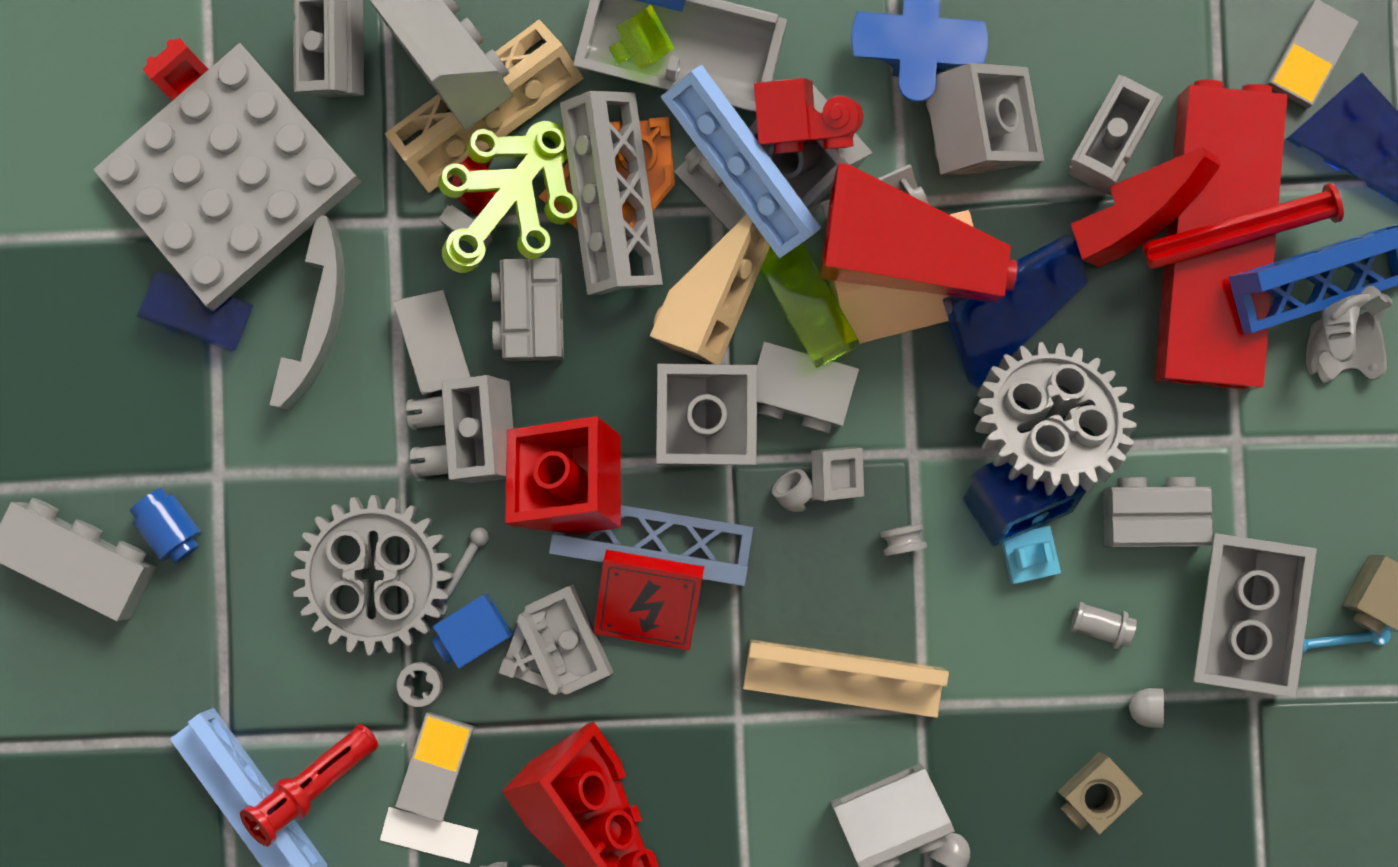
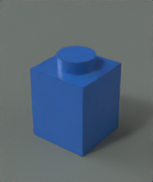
[432,593,514,669]

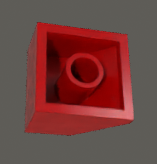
[505,416,621,534]

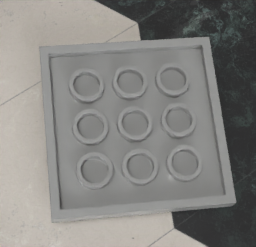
[93,43,362,311]

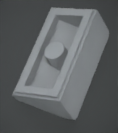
[393,290,471,397]

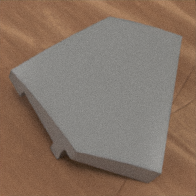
[498,584,614,695]

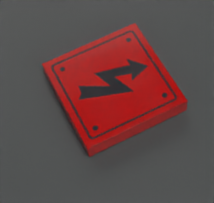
[593,549,705,650]

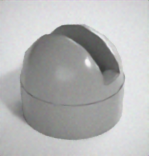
[772,469,814,512]
[1129,688,1164,728]
[928,833,971,867]

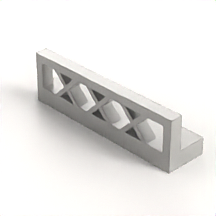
[560,91,663,295]

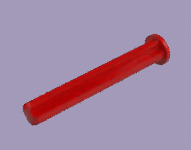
[1143,183,1344,269]

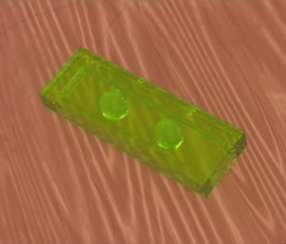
[760,243,860,368]

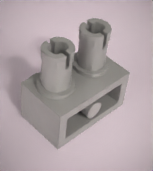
[406,375,513,483]

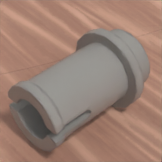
[1070,601,1137,650]

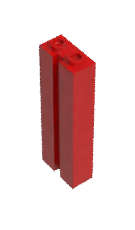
[1154,79,1288,390]

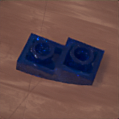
[137,271,253,352]

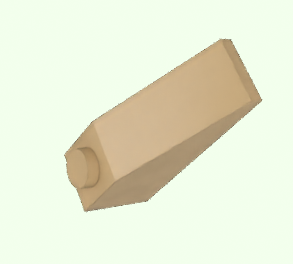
[650,214,770,364]

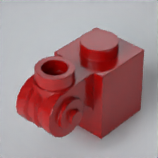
[754,78,864,154]

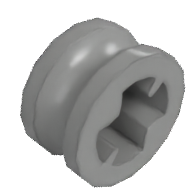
[880,523,928,556]
[397,661,444,707]

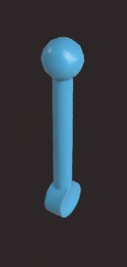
[1302,628,1391,654]

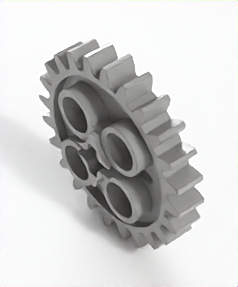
[974,342,1137,496]
[291,495,454,655]

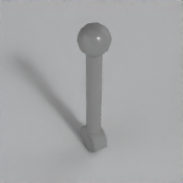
[431,527,489,618]

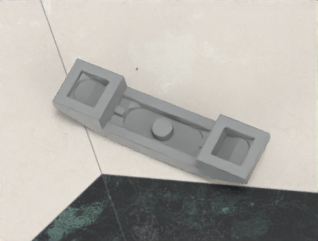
[269,215,345,410]

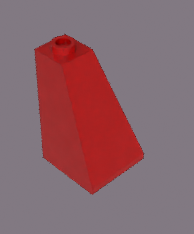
[819,163,1017,302]

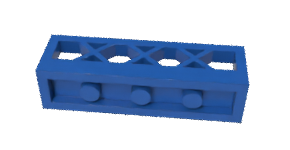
[1228,224,1398,334]

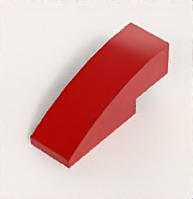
[1071,147,1221,267]

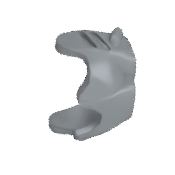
[1306,286,1392,383]

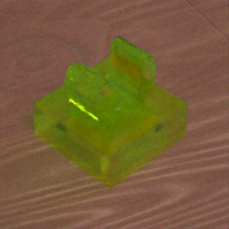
[608,5,675,70]

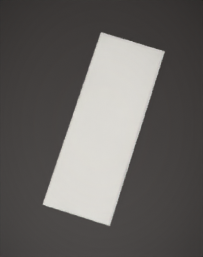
[380,807,478,864]

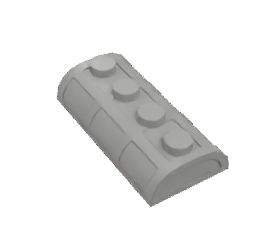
[573,0,787,113]

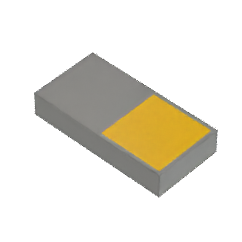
[1266,0,1358,109]
[395,711,475,822]

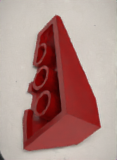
[502,722,659,867]

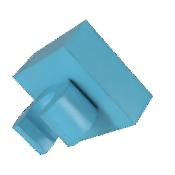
[1000,525,1061,584]

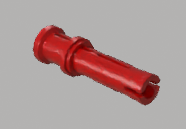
[240,724,378,847]

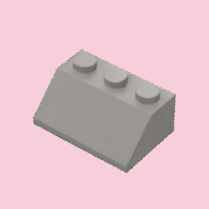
[369,0,513,130]
[1193,533,1317,698]

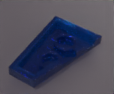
[1285,72,1398,204]
[942,235,1088,388]

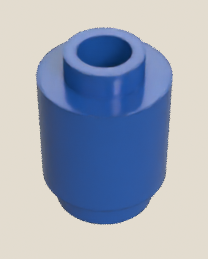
[130,488,202,563]

